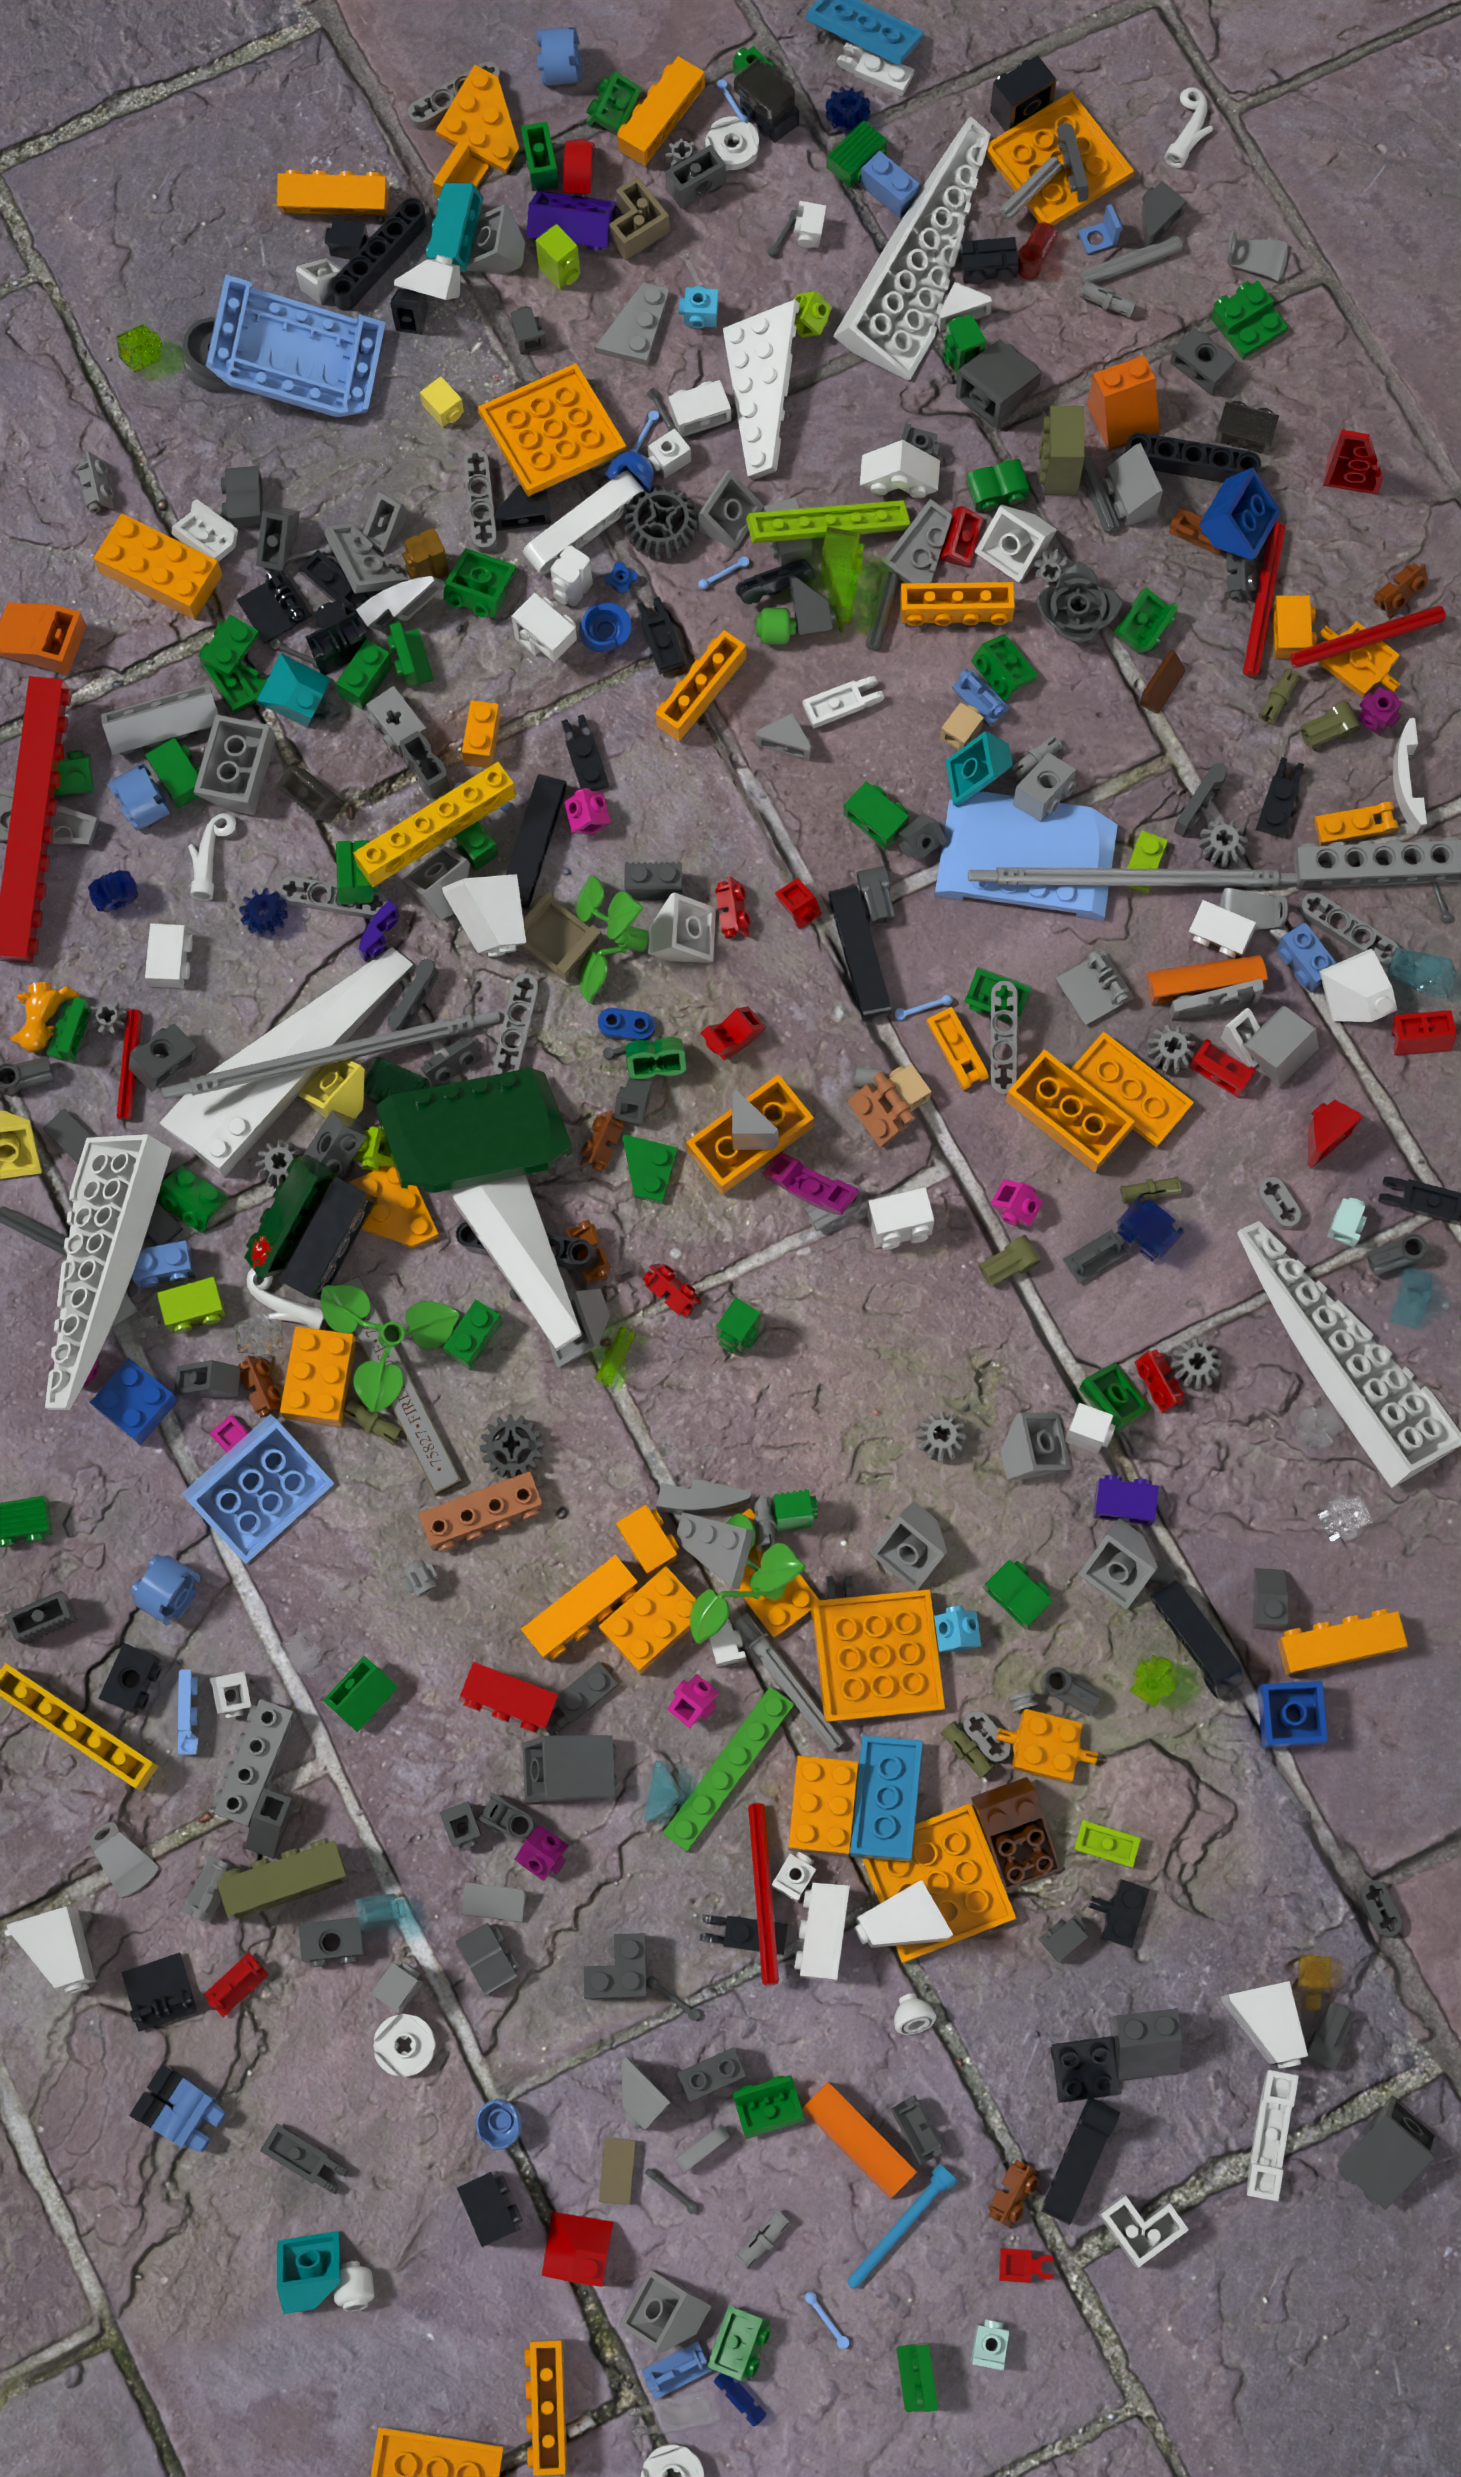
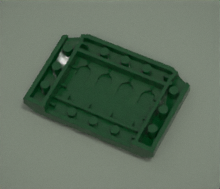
[376,1068,573,1193]

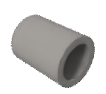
[854,1067,883,1089]

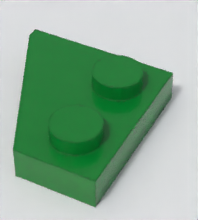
[622,1134,678,1205]

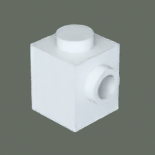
[648,428,691,479]

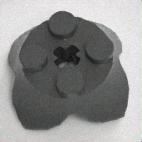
[1036,561,1123,642]

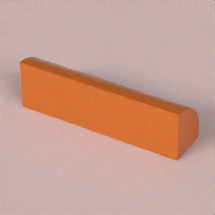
[1145,955,1268,1006]
[802,2082,917,2199]

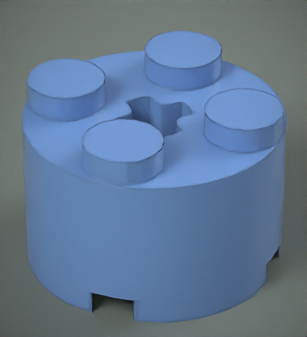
[537,27,582,86]
[108,763,171,831]
[130,1554,200,1625]

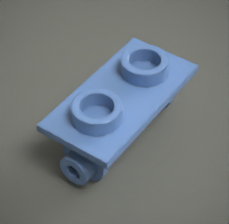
[952,669,1010,727]
[641,2341,712,2400]

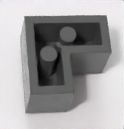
[584,1933,647,1999]

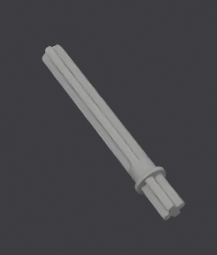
[734,1613,845,1751]

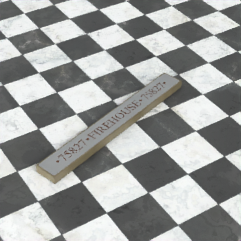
[340,1275,462,1496]

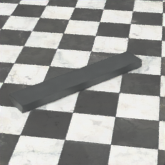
[43,1109,183,1246]

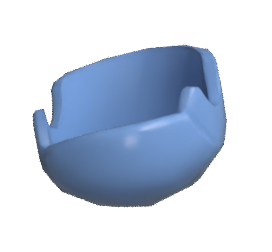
[475,2099,522,2150]

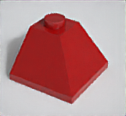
[1307,1099,1363,1169]
[541,2212,614,2287]

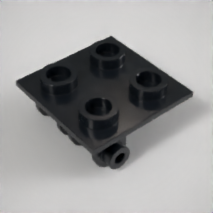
[236,570,312,644]
[305,612,367,675]
[121,1952,198,2032]
[1050,2036,1119,2103]

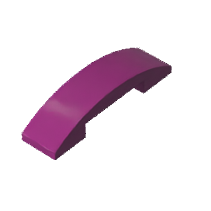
[763,1152,860,1215]

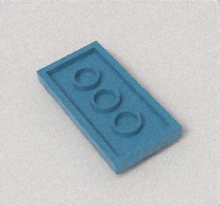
[806,0,925,66]
[850,1735,923,1862]

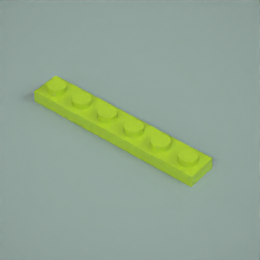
[746,500,911,543]

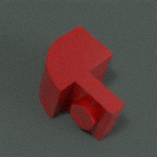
[564,139,595,194]
[700,1006,766,1060]

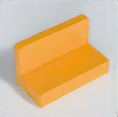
[433,140,489,198]

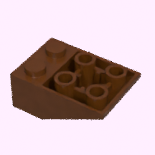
[970,1777,1061,1891]

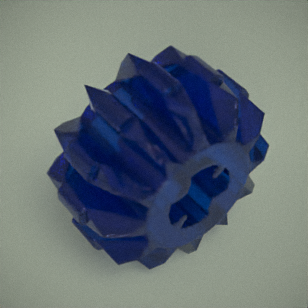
[825,85,871,134]
[88,870,139,912]
[239,887,289,938]

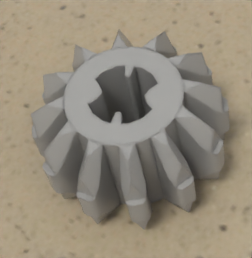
[1198,817,1248,868]
[1147,1024,1196,1074]
[256,1139,303,1187]
[1171,1339,1222,1390]
[916,1411,967,1462]

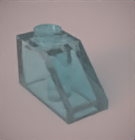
[355,1893,407,1934]

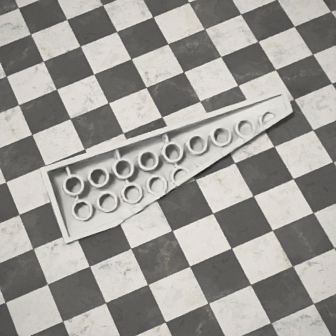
[833,117,991,381]
[159,947,414,1178]
[45,1134,171,1410]
[445,1175,582,1351]
[1237,1221,1461,1488]

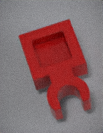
[999,2248,1054,2283]

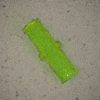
[594,1327,637,1387]

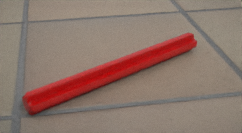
[1243,522,1286,678]
[1289,606,1446,668]
[748,1803,779,1986]

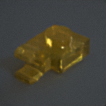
[1298,1954,1331,2011]

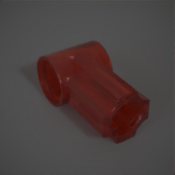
[1018,222,1058,280]

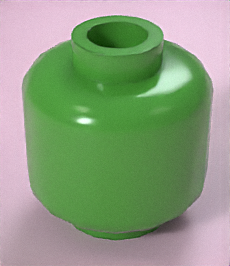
[756,608,796,644]

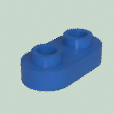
[598,1008,655,1041]

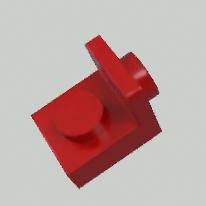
[775,878,822,929]

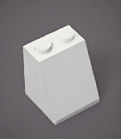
[442,874,526,957]
[854,1880,953,1948]
[6,1906,96,1994]
[1221,1981,1308,2069]

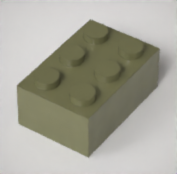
[1039,406,1085,495]

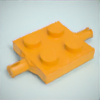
[1319,621,1401,698]
[996,1709,1098,1784]

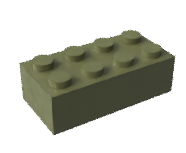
[216,1838,349,1921]

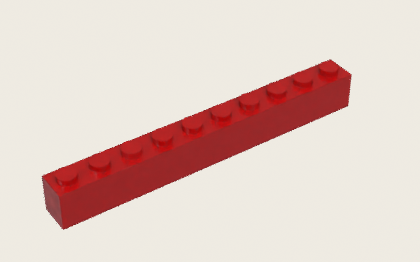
[0,676,72,963]

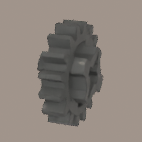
[479,1414,545,1478]

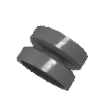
[183,317,230,391]

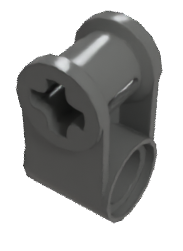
[476,1792,536,1842]

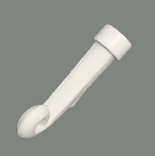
[1164,87,1213,168]
[188,813,236,901]
[246,1268,328,1330]

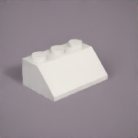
[794,1883,850,1982]

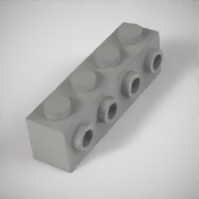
[101,683,219,755]
[212,1699,297,1828]

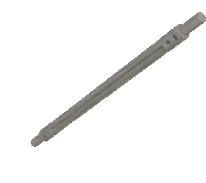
[968,867,1306,887]
[161,1011,500,1100]

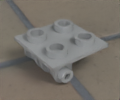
[1055,950,1134,1026]

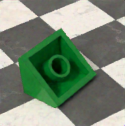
[1079,1362,1151,1436]

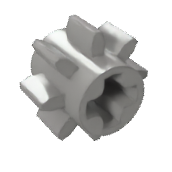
[666,139,699,168]
[1034,549,1068,585]
[91,1000,127,1037]
[401,1560,440,1597]

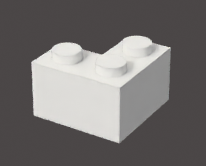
[860,440,940,498]
[511,593,577,662]
[1097,2195,1189,2268]

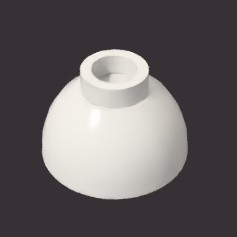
[894,1994,936,2035]

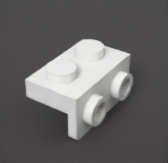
[171,499,238,561]

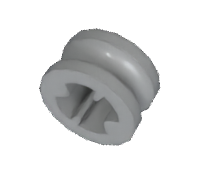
[1008,1691,1039,1713]

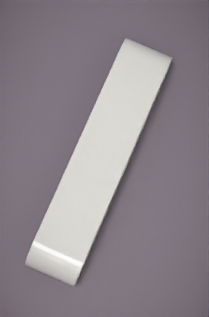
[523,471,645,575]

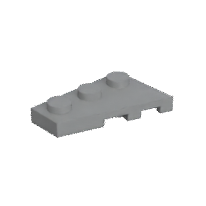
[594,282,670,365]
[881,499,952,583]
[324,523,408,593]
[1170,978,1264,1020]
[675,1512,755,1589]

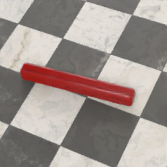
[117,1009,143,1121]

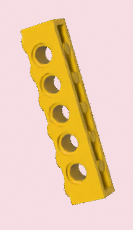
[353,762,516,887]
[0,1663,159,1792]

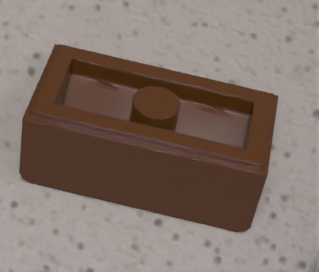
[1140,649,1185,714]

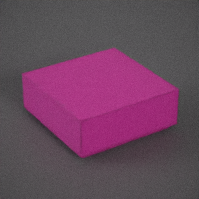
[209,1414,249,1453]

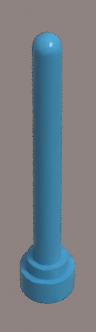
[848,2163,958,2289]

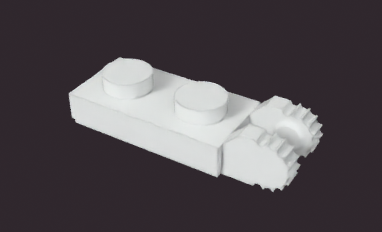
[836,42,914,96]
[802,676,885,729]

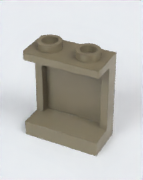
[519,891,603,982]

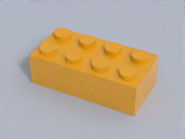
[93,513,223,620]
[1005,1049,1135,1173]
[686,1074,814,1195]

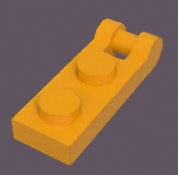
[1314,801,1399,846]
[926,1007,989,1091]

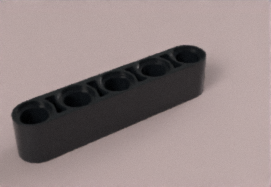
[330,198,427,311]
[1124,432,1261,483]
[506,774,567,909]
[828,885,892,1022]
[455,1221,599,1271]

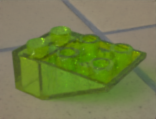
[821,527,865,632]

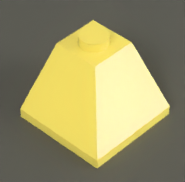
[297,1060,365,1120]
[0,1110,42,1179]

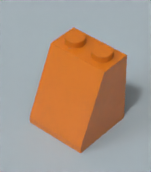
[1087,355,1160,452]

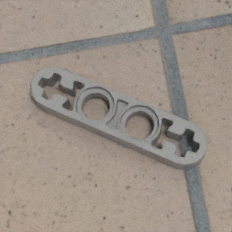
[408,62,501,129]
[464,449,497,553]
[279,877,387,919]
[1300,893,1400,968]
[494,974,539,1075]
[991,980,1018,1094]

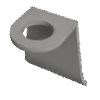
[1227,230,1288,282]
[1220,888,1288,930]
[89,1822,159,1898]

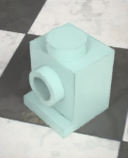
[1327,1198,1367,1247]
[971,2319,1009,2370]

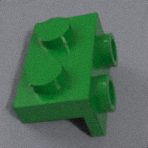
[1114,587,1179,654]
[199,614,259,679]
[387,622,434,688]
[55,750,95,796]
[964,967,1032,1024]
[156,1165,228,1233]
[732,2075,805,2139]

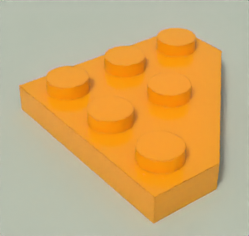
[435,64,519,174]
[325,1166,439,1249]

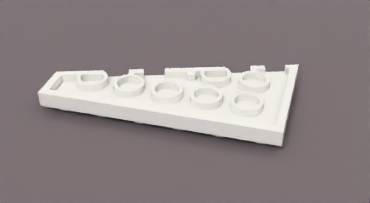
[723,299,800,480]

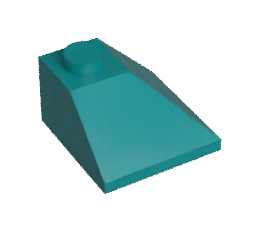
[256,653,331,728]
[945,731,1013,807]
[277,2231,340,2314]

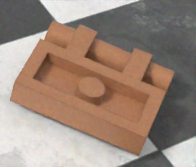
[847,1072,915,1147]

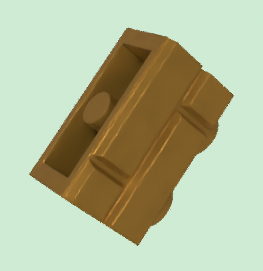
[402,528,449,580]

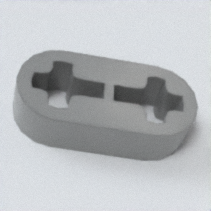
[1257,1177,1301,1230]
[963,1711,1011,1763]
[675,2124,731,2173]

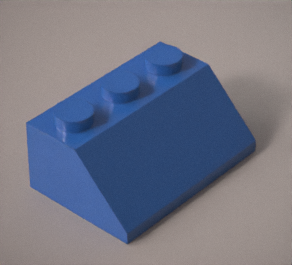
[1199,468,1282,560]

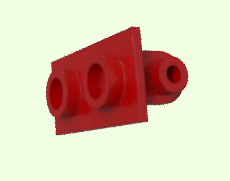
[715,876,751,939]
[642,1263,702,1318]
[1134,1349,1185,1413]
[203,1952,269,2018]

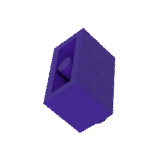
[1093,1475,1159,1526]

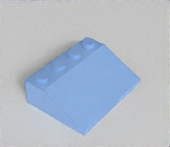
[182,1414,334,1564]

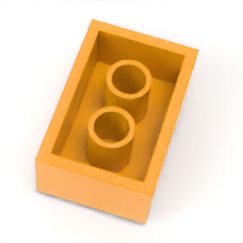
[280,1326,357,1427]
[599,1566,697,1675]
[788,1755,858,1857]

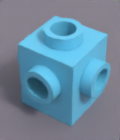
[679,286,719,329]
[934,1606,981,1652]

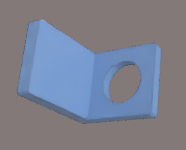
[1078,204,1123,255]

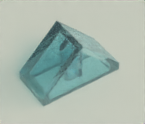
[1389,1266,1433,1330]
[644,1760,686,1824]

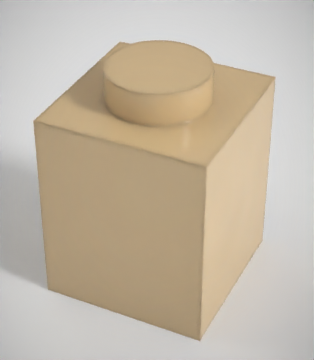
[940,702,984,751]
[888,1064,931,1112]

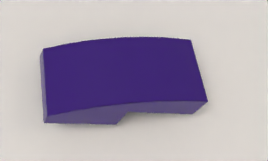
[358,900,400,962]

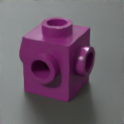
[1358,686,1402,736]
[514,1824,569,1881]

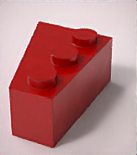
[459,1662,558,1734]

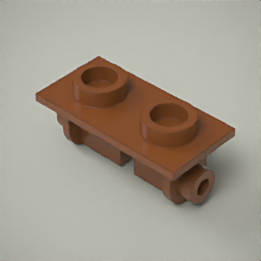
[1169,507,1222,555]
[1373,563,1428,618]
[579,1110,625,1172]
[565,1220,611,1283]
[238,1356,282,1418]
[988,2159,1040,2229]

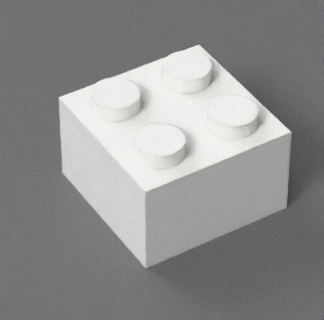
[867,1187,935,1250]

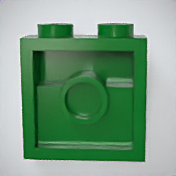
[1211,281,1288,360]
[443,548,517,618]

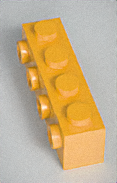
[617,56,705,166]
[276,170,389,216]
[900,582,1015,626]
[655,630,747,742]
[521,1554,639,1661]
[1277,1608,1408,1676]
[525,2339,567,2476]

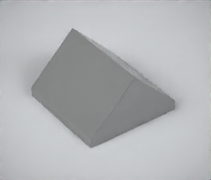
[699,470,764,550]
[1243,1006,1319,1088]
[732,1090,778,1150]

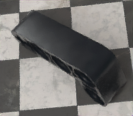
[1150,1580,1243,1699]
[1041,2097,1121,2225]

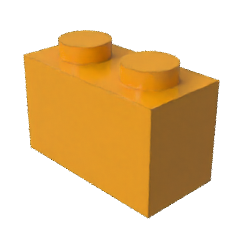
[1272,595,1317,659]
[462,700,501,768]
[616,1505,680,1577]

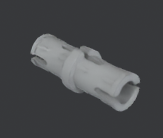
[1080,280,1137,318]
[1008,734,1063,783]
[753,1495,777,1554]
[734,2209,792,2270]

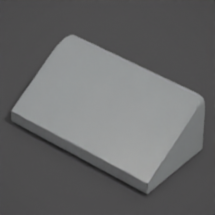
[462,1882,527,1922]

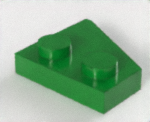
[205,662,267,715]

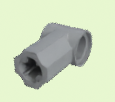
[804,1183,862,1232]

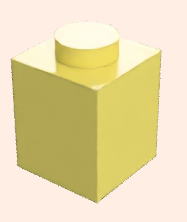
[420,376,464,428]

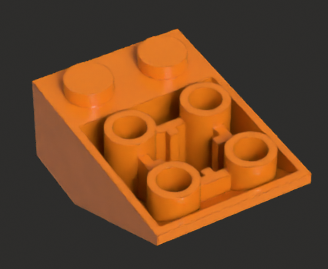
[0,602,87,675]

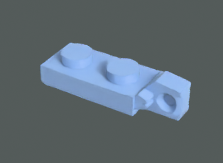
[178,1669,199,1755]

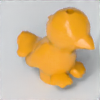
[10,982,80,1053]

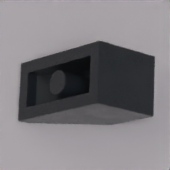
[390,288,428,335]
[494,485,551,531]

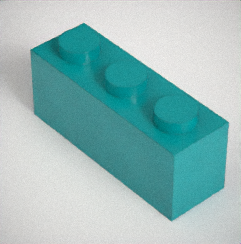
[426,183,484,272]

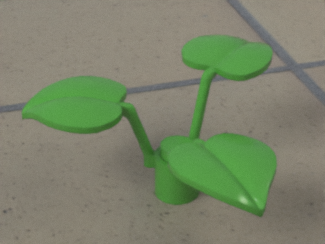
[576,875,649,1004]
[320,1285,460,1413]
[690,1514,806,1645]

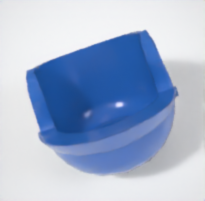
[605,451,654,493]
[579,603,631,652]

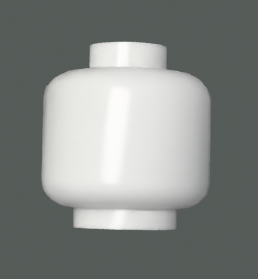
[333,2261,375,2312]

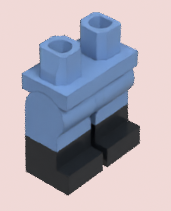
[129,2064,228,2153]

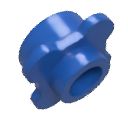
[604,562,638,594]

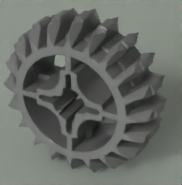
[624,485,699,560]

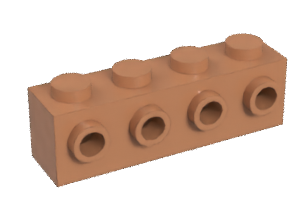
[418,1471,544,1552]

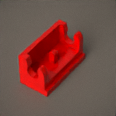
[1391,1010,1457,1056]
[1189,1039,1256,1098]

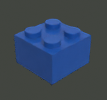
[89,1357,179,1445]
[1257,1681,1328,1749]

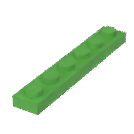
[662,1686,795,1852]

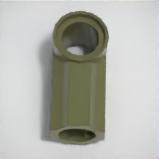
[1300,702,1361,749]
[979,1235,1041,1287]

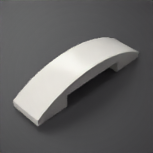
[1393,718,1427,835]
[1247,2069,1299,2201]

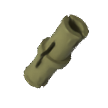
[1258,668,1301,724]
[1120,1176,1182,1204]
[343,1399,403,1445]
[940,1721,995,1780]

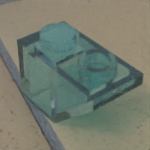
[1387,948,1457,999]

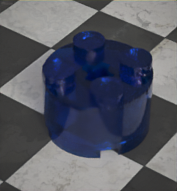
[1116,1195,1184,1262]

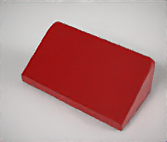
[939,506,984,568]

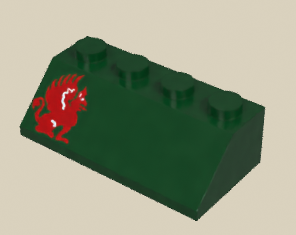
[244,1155,337,1279]

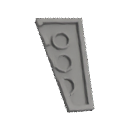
[0,788,100,846]

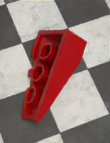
[1323,430,1383,495]

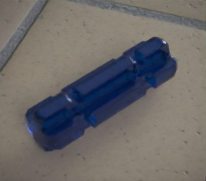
[714,2373,766,2427]

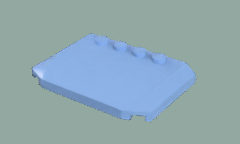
[205,274,386,417]
[935,791,1118,921]

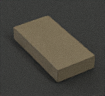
[599,2138,636,2205]

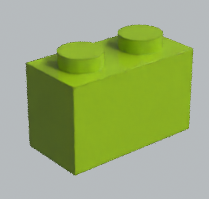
[536,224,580,290]
[157,1276,227,1334]

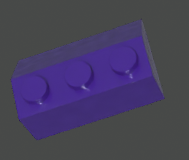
[526,191,617,251]

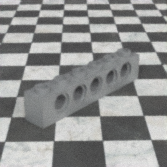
[1293,837,1461,889]

